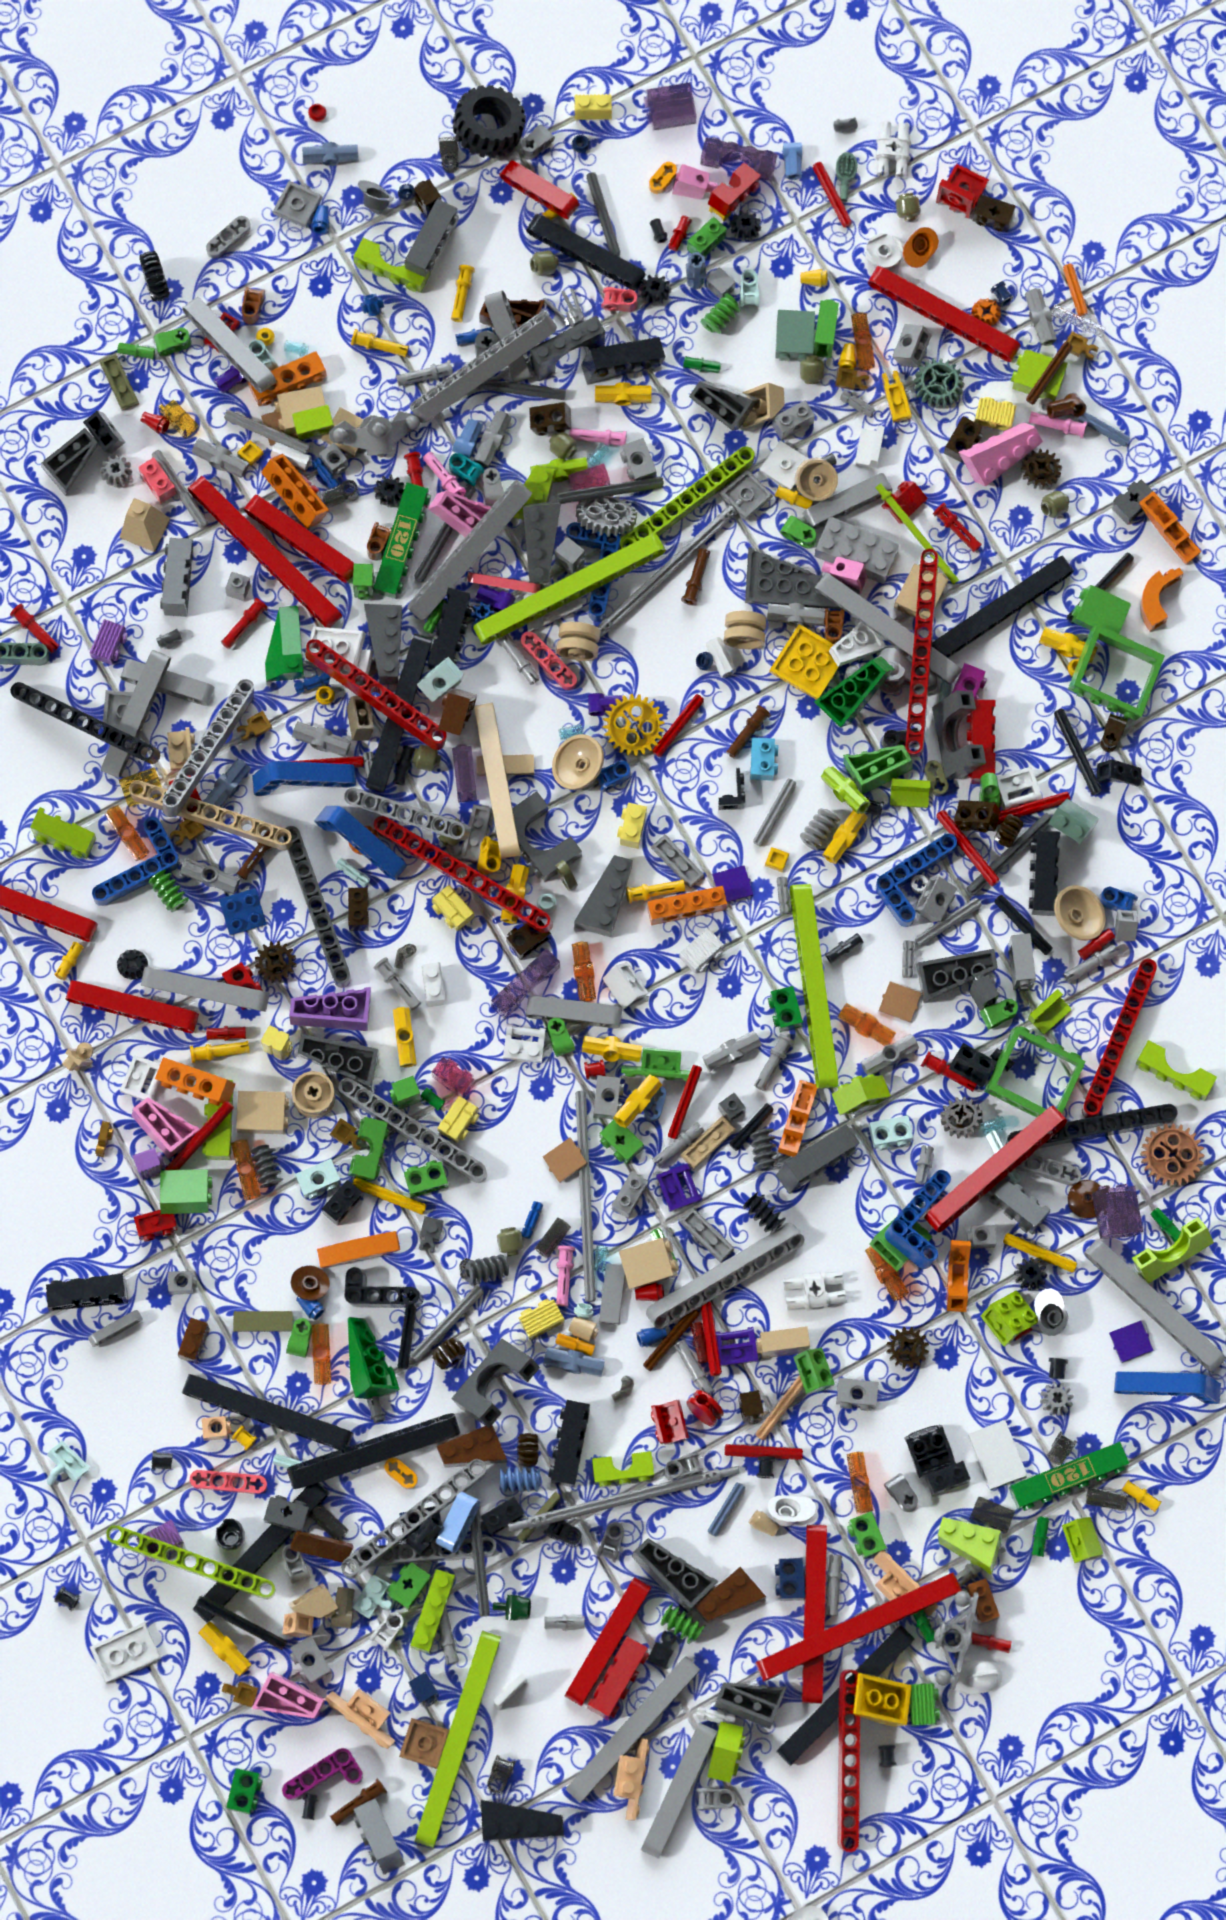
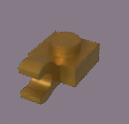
[221,1682,259,1708]

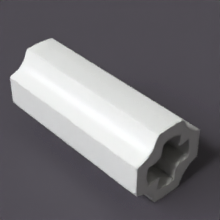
[270,442,311,472]
[706,637,736,678]

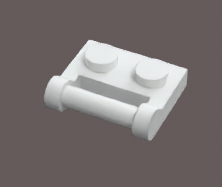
[997,766,1042,810]
[503,1024,546,1063]
[120,1055,160,1101]

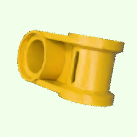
[477,836,502,875]

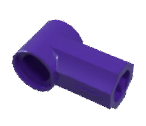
[214,365,248,393]
[475,585,516,612]
[588,693,626,716]

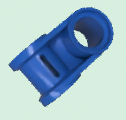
[596,761,631,792]
[1099,886,1138,912]

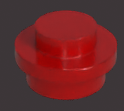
[308,103,327,122]

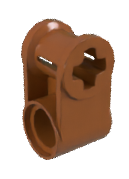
[241,286,265,325]
[367,522,392,561]
[824,608,844,645]

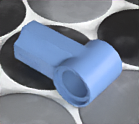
[783,142,802,180]
[452,419,483,459]

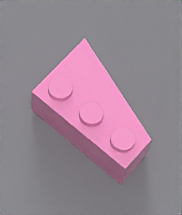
[428,491,491,537]
[132,1097,200,1159]
[252,1671,326,1719]

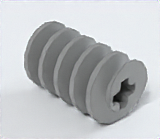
[800,808,840,851]

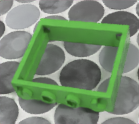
[1068,624,1165,720]
[984,1026,1086,1118]

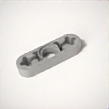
[206,216,251,259]
[88,1310,143,1347]

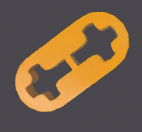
[649,162,677,194]
[384,1458,418,1489]

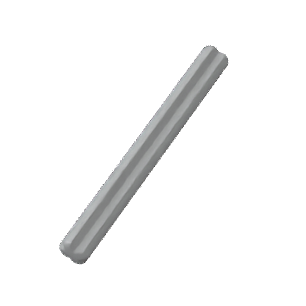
[224,410,311,454]
[152,450,208,529]
[410,1286,484,1362]

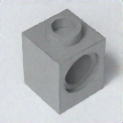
[706,267,735,299]
[319,443,348,476]
[225,571,251,602]
[1115,910,1138,942]
[967,1225,997,1249]
[168,1271,197,1295]

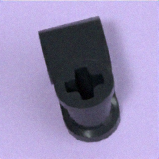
[543,1520,582,1548]

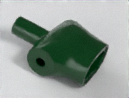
[493,1595,531,1621]

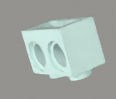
[869,1115,913,1151]

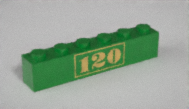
[373,482,431,599]
[1009,1442,1130,1511]

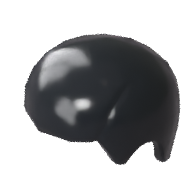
[215,1518,245,1551]

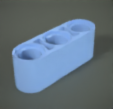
[436,1492,480,1553]

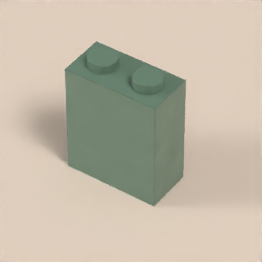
[775,309,815,362]
[1048,799,1099,844]

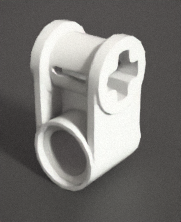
[369,1612,405,1651]

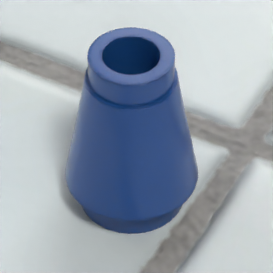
[311,205,330,234]
[296,1297,325,1320]
[636,1327,667,1348]

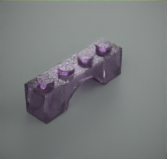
[700,137,778,182]
[491,948,560,1020]

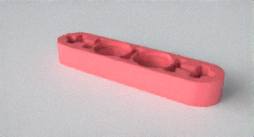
[467,572,541,593]
[521,631,577,690]
[190,1470,267,1494]

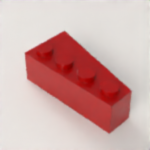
[966,699,996,784]
[587,1636,649,1720]

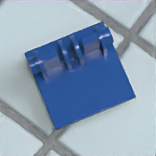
[219,888,267,935]

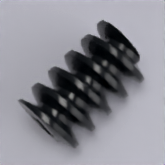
[743,1192,786,1234]

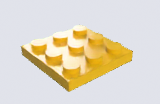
[769,624,840,700]

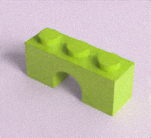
[592,1451,654,1487]

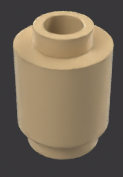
[568,1316,599,1342]

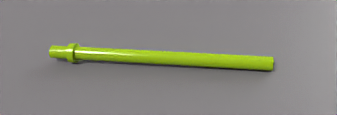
[875,483,959,585]

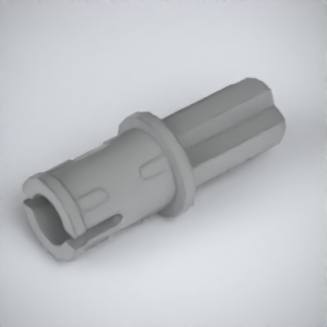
[915,1145,934,1185]

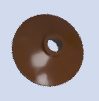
[1067,1180,1107,1219]
[290,1265,330,1301]

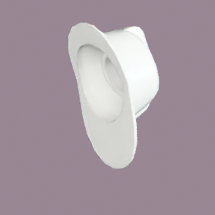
[768,1495,816,1527]
[956,1660,1003,1694]

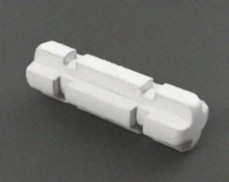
[696,1707,736,1724]

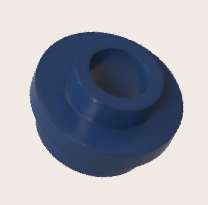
[572,135,590,153]
[398,184,414,201]
[696,652,713,671]

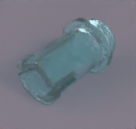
[284,340,309,357]
[586,442,610,467]
[558,723,583,740]
[980,1115,1006,1134]
[593,1245,609,1272]

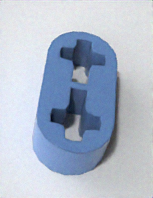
[644,1086,666,1122]

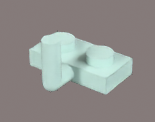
[46,1441,90,1486]
[352,1574,392,1619]

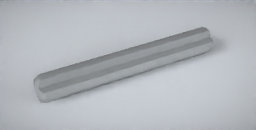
[753,778,796,846]
[915,898,981,946]

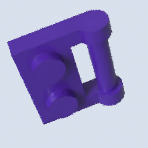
[656,1164,703,1212]
[716,1327,758,1367]

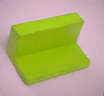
[292,405,334,440]
[890,778,931,808]
[1028,989,1071,1035]
[1062,1517,1103,1563]

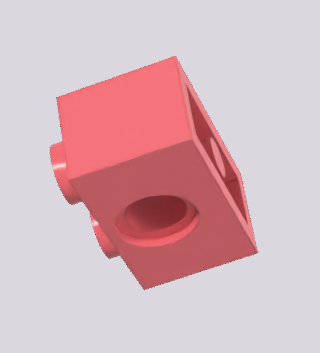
[138,457,176,504]

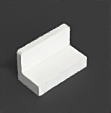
[855,425,884,468]
[603,962,648,1009]

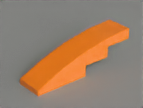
[1139,491,1201,565]
[778,1080,817,1157]
[317,1231,400,1269]

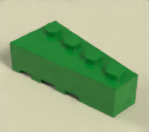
[814,656,895,728]

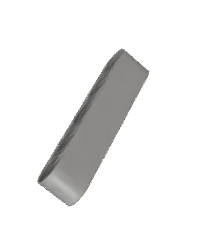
[484,290,534,383]
[802,473,893,530]
[120,659,215,706]
[525,996,622,1029]

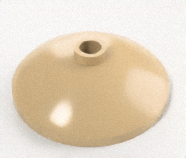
[552,734,604,790]
[1054,885,1106,941]

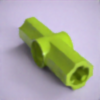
[530,457,588,482]
[821,766,870,814]

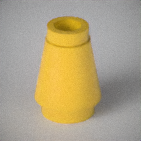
[800,269,828,287]
[838,343,856,370]

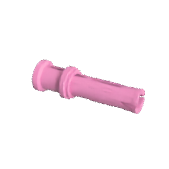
[1029,411,1087,439]
[569,428,627,446]
[423,452,466,496]
[556,1246,575,1307]

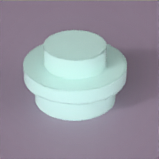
[537,893,556,913]
[574,1303,594,1319]

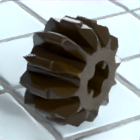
[994,814,1023,848]
[432,1338,466,1370]
[517,1433,539,1467]

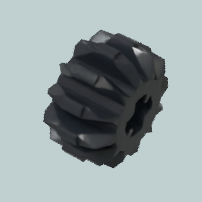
[730,209,761,242]
[639,273,671,306]
[374,474,405,507]
[1014,1257,1048,1291]

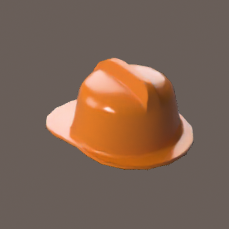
[903,227,939,268]

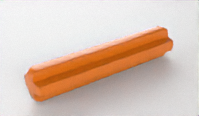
[1063,263,1088,316]

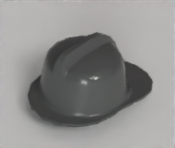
[357,180,394,215]
[1035,1289,1068,1336]

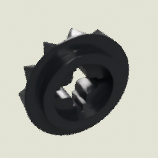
[117,949,148,980]

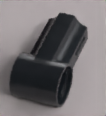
[881,728,919,748]
[406,1515,444,1556]

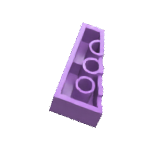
[289,987,371,1031]

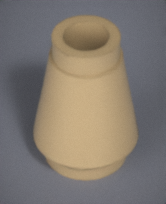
[748,1510,779,1536]

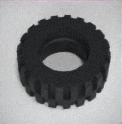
[452,85,526,158]

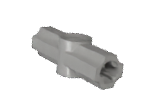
[1025,288,1057,346]
[474,411,511,468]
[192,438,249,479]
[767,603,825,627]
[292,721,351,757]
[180,858,240,894]
[702,1030,762,1072]
[860,1034,919,1075]

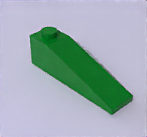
[265,606,304,682]
[347,1317,400,1399]

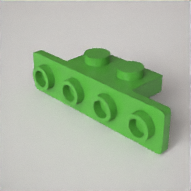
[621,1048,690,1081]

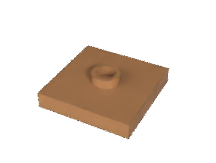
[399,1718,450,1769]

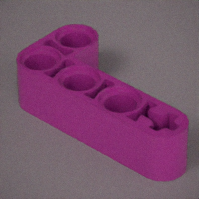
[282,1748,363,1801]

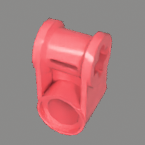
[601,287,638,312]

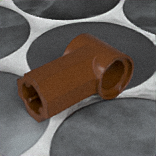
[1046,393,1087,419]

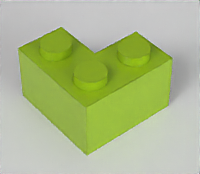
[832,1074,891,1115]
[707,1721,746,1783]

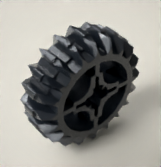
[139,251,170,302]

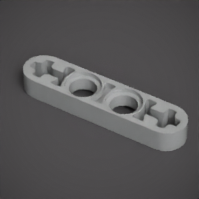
[1015,1154,1082,1186]

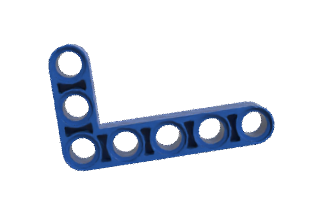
[566,522,620,622]
[252,761,356,796]
[314,806,408,881]
[92,816,180,906]
[875,834,957,927]
[885,1170,951,1269]
[1114,1371,1221,1404]

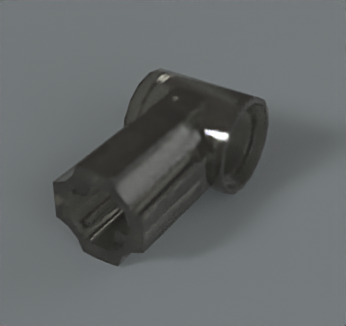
[320,480,359,508]

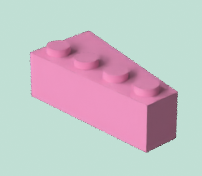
[959,422,1043,487]

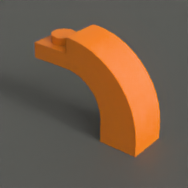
[1140,567,1184,632]
[946,1240,971,1312]

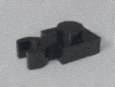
[647,1631,677,1669]

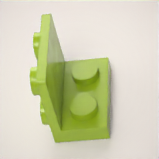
[981,1290,1038,1347]

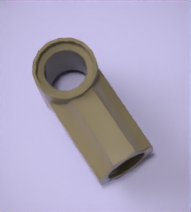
[331,1587,355,1629]

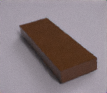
[290,1530,354,1563]

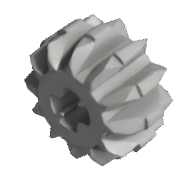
[100,454,133,487]
[1040,1382,1074,1416]

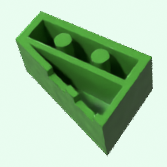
[843,745,912,794]

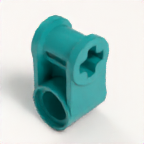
[449,453,485,486]

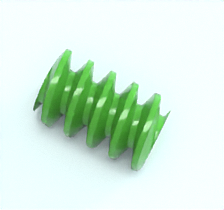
[701,293,741,334]
[149,870,189,912]
[660,1603,706,1644]

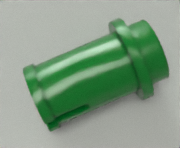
[421,1088,446,1111]

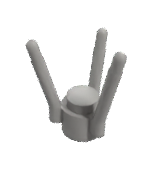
[543,288,584,327]

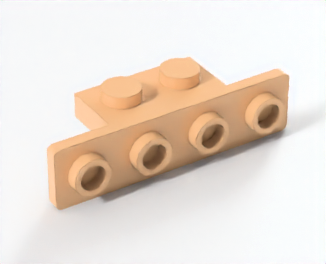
[873,1550,939,1616]
[325,1688,395,1749]
[614,1739,649,1821]

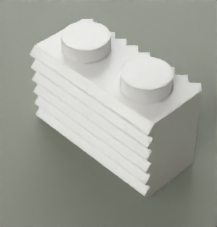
[679,928,724,973]
[421,962,446,1007]

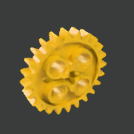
[602,694,665,756]

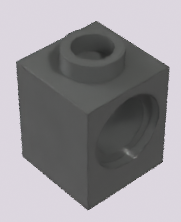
[718,1092,746,1123]

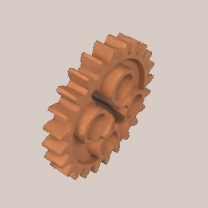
[1140,1123,1205,1187]

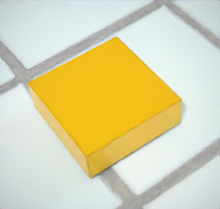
[237,440,264,466]
[765,847,789,873]

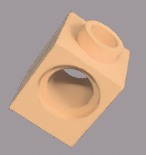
[202,1416,231,1441]
[282,1612,314,1638]

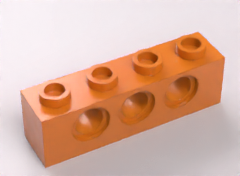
[248,351,327,407]
[261,454,329,529]
[647,886,727,926]
[155,1057,236,1106]

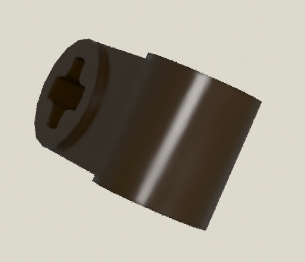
[1100,713,1128,752]

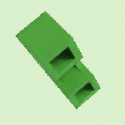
[348,1117,389,1181]

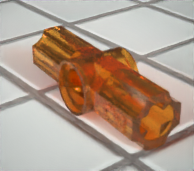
[851,312,875,371]
[104,805,150,861]
[571,941,596,1002]
[838,1003,896,1046]
[231,1139,261,1200]
[865,1246,909,1302]
[312,1323,332,1385]
[846,1451,873,1514]

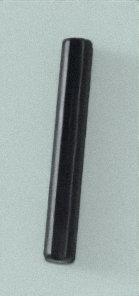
[994,895,1053,955]
[397,1294,417,1370]

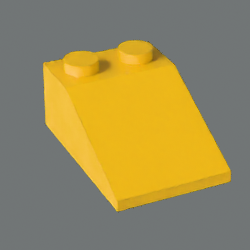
[853,1673,912,1727]

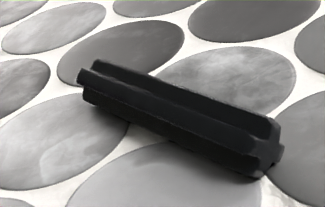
[730,1103,774,1151]

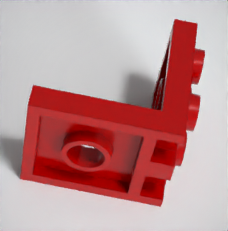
[936,163,989,219]

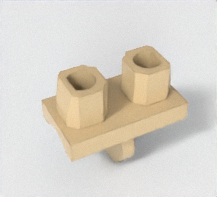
[62,1042,94,1071]

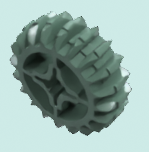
[914,358,964,408]

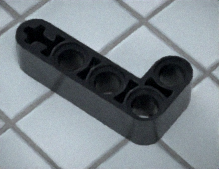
[344,1267,424,1308]

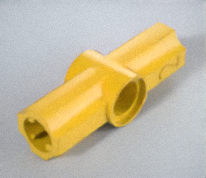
[595,382,651,406]
[1039,627,1098,663]
[822,810,868,864]
[500,864,529,924]
[393,1007,417,1068]
[581,1036,642,1062]
[613,1075,662,1129]
[198,1621,252,1677]

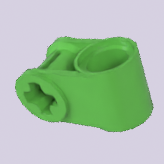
[154,327,191,356]
[780,515,816,549]
[979,773,1000,808]
[979,999,1018,1030]
[547,1018,575,1057]
[286,1318,312,1358]

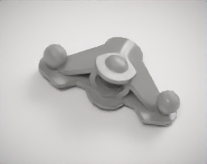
[329,411,420,456]
[844,648,938,695]
[934,1591,978,1690]

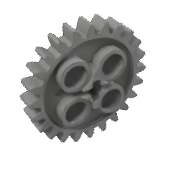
[575,496,637,536]

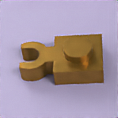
[1066,331,1099,360]
[835,367,869,390]
[236,711,273,741]
[170,819,206,846]
[329,1118,366,1150]
[95,1121,114,1158]

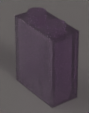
[643,82,697,131]
[452,744,477,803]
[1092,1184,1144,1239]

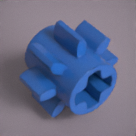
[360,294,384,317]
[471,602,495,624]

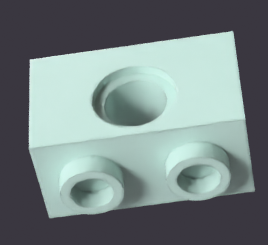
[417,657,463,702]
[295,1159,341,1199]

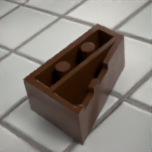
[479,299,545,328]
[438,689,478,736]
[437,1425,507,1468]
[694,1567,766,1624]

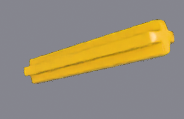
[352,1177,426,1215]
[1003,1233,1077,1273]

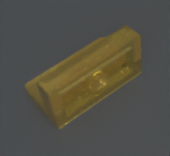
[158,399,199,439]
[119,767,162,807]

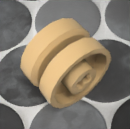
[795,458,838,501]
[723,611,766,649]
[556,622,601,661]
[291,1071,336,1119]

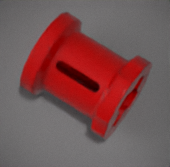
[584,1060,606,1080]

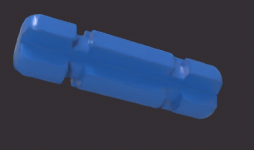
[312,457,339,491]
[294,672,330,694]
[521,1201,543,1239]

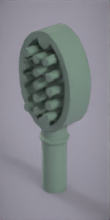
[835,152,857,202]

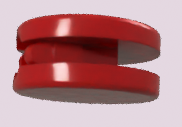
[686,1390,724,1427]

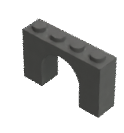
[530,316,605,381]
[932,690,986,779]
[512,791,582,882]
[451,1339,540,1428]

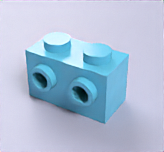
[750,738,778,781]

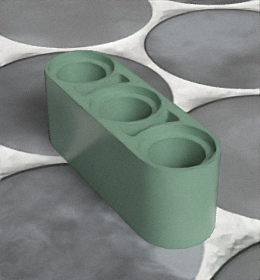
[0,642,49,666]

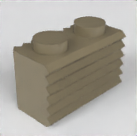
[347,696,374,741]

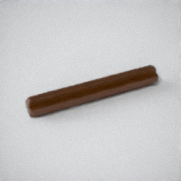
[1026,342,1073,405]
[643,1309,699,1371]

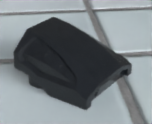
[904,1424,956,1478]

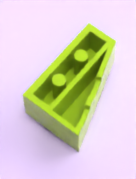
[513,465,557,520]
[30,807,96,859]
[937,1517,1002,1575]

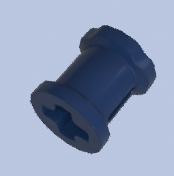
[990,281,1014,306]

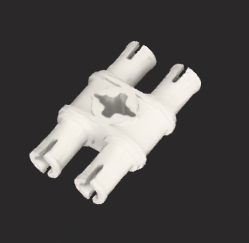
[875,121,911,178]
[783,1271,846,1310]

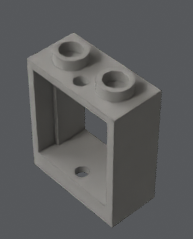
[1008,933,1036,992]

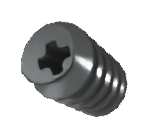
[475,331,499,357]
[750,1129,779,1171]
[251,1145,283,1188]
[465,1254,509,1285]

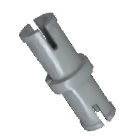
[544,1615,585,1631]

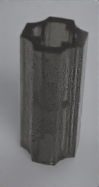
[534,1217,571,1259]
[1085,1487,1128,1512]
[308,1503,349,1541]

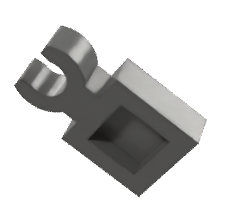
[419,1216,444,1253]

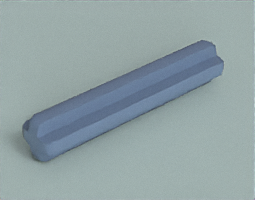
[1078,412,1130,447]
[708,1482,745,1537]

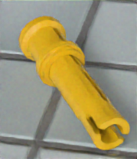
[451,265,475,322]
[351,329,409,358]
[626,879,685,904]
[190,1041,250,1063]

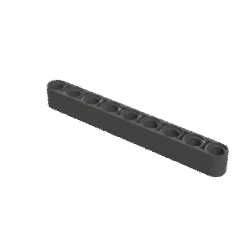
[283,826,351,988]

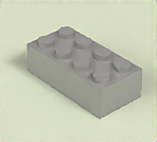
[814,516,900,584]

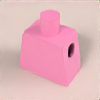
[672,164,718,199]
[822,557,868,594]

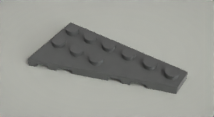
[745,547,860,609]

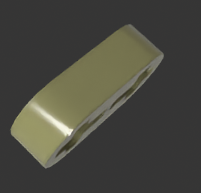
[924,760,948,797]
[555,860,578,891]

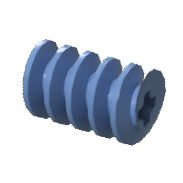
[500,1466,540,1493]

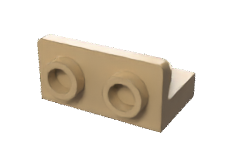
[167,727,195,771]

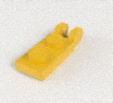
[881,370,912,423]

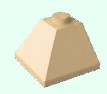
[742,382,785,429]
[120,498,170,552]
[288,1583,338,1619]

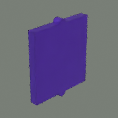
[712,865,753,902]
[1109,1320,1153,1363]

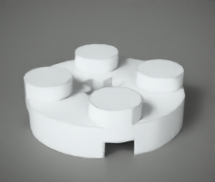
[865,233,903,270]

